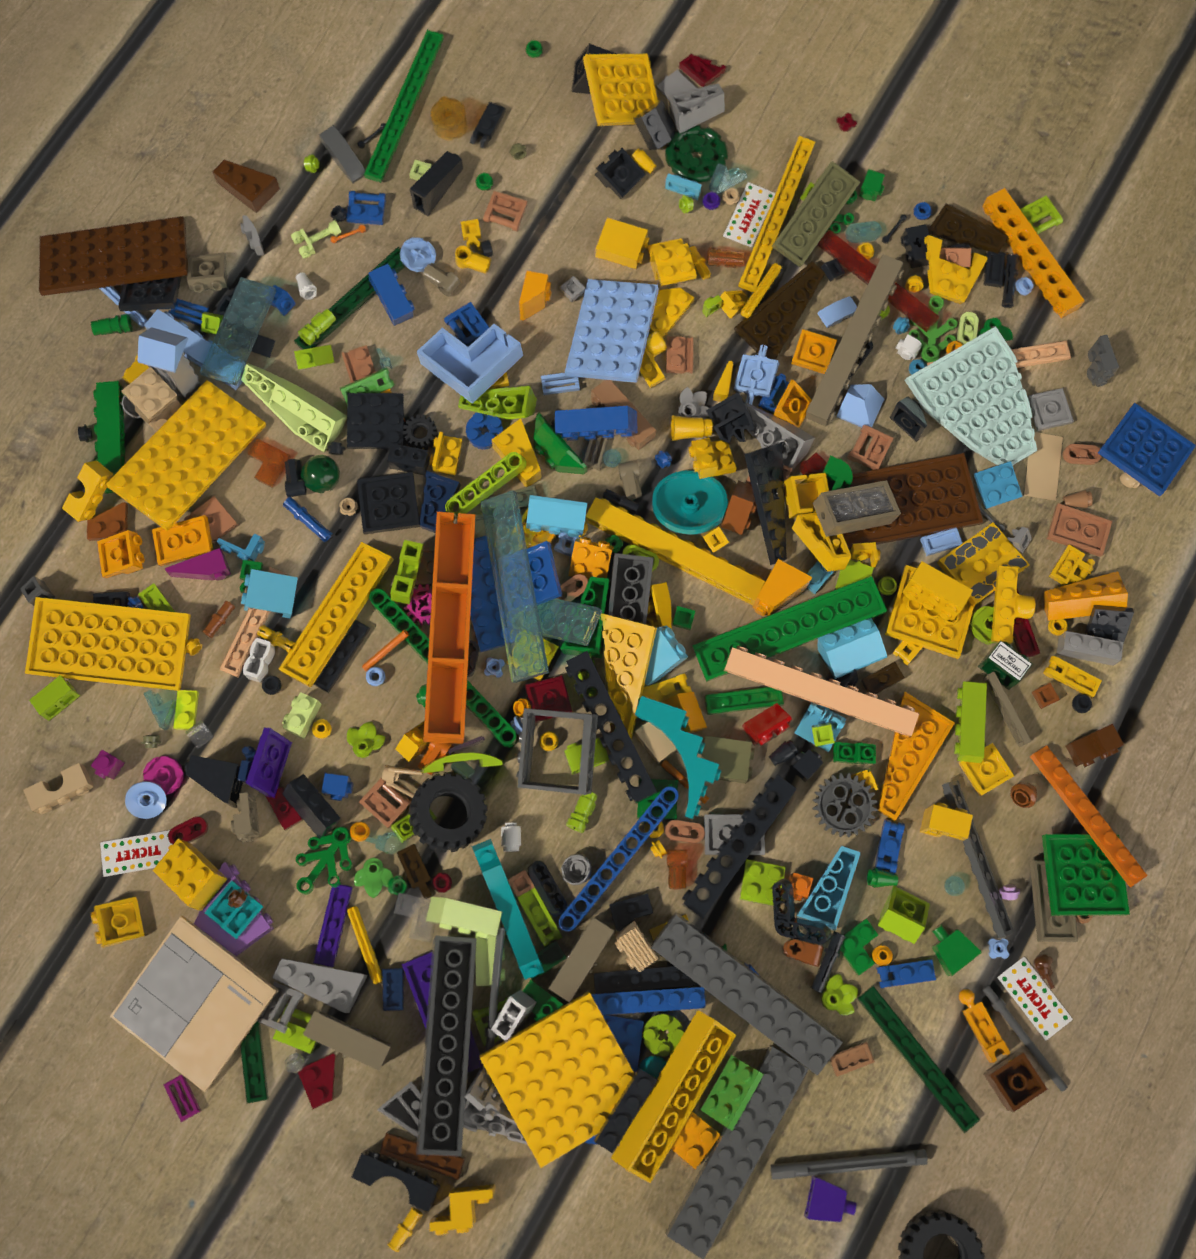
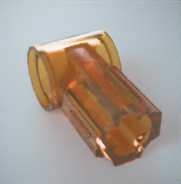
[667,849,688,889]

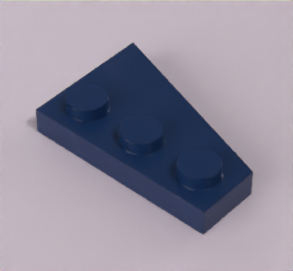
[420,471,461,533]

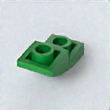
[833,742,876,764]

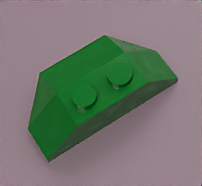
[533,412,587,475]

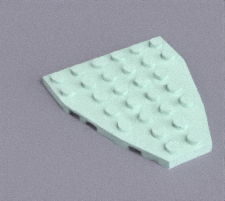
[905,326,1037,466]

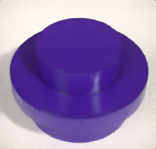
[702,192,720,210]

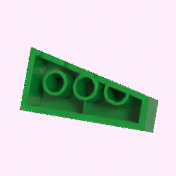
[560,577,611,658]

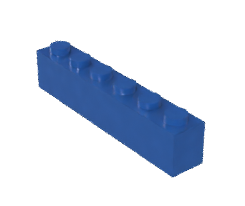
[581,987,706,1015]

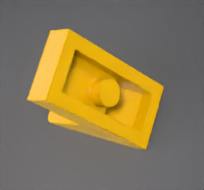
[720,290,749,318]

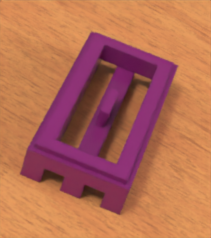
[163,1074,201,1122]

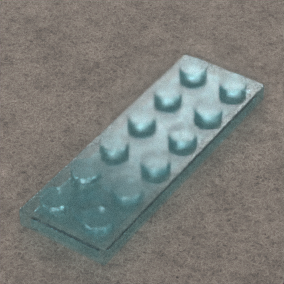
[200,277,276,386]

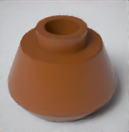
[1010,782,1037,808]

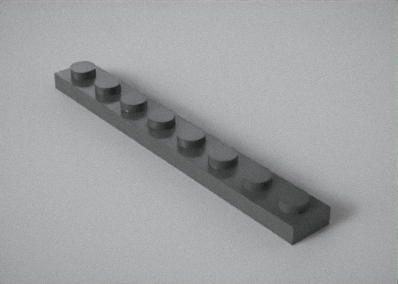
[942,780,1014,938]

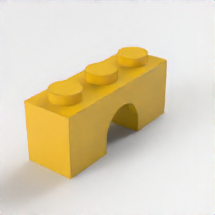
[62,461,113,522]

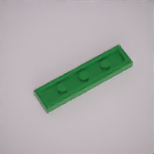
[704,687,784,715]

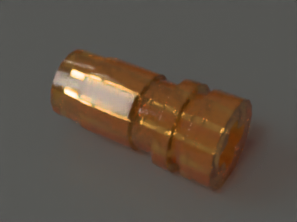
[707,247,745,268]

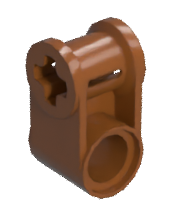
[783,939,824,967]

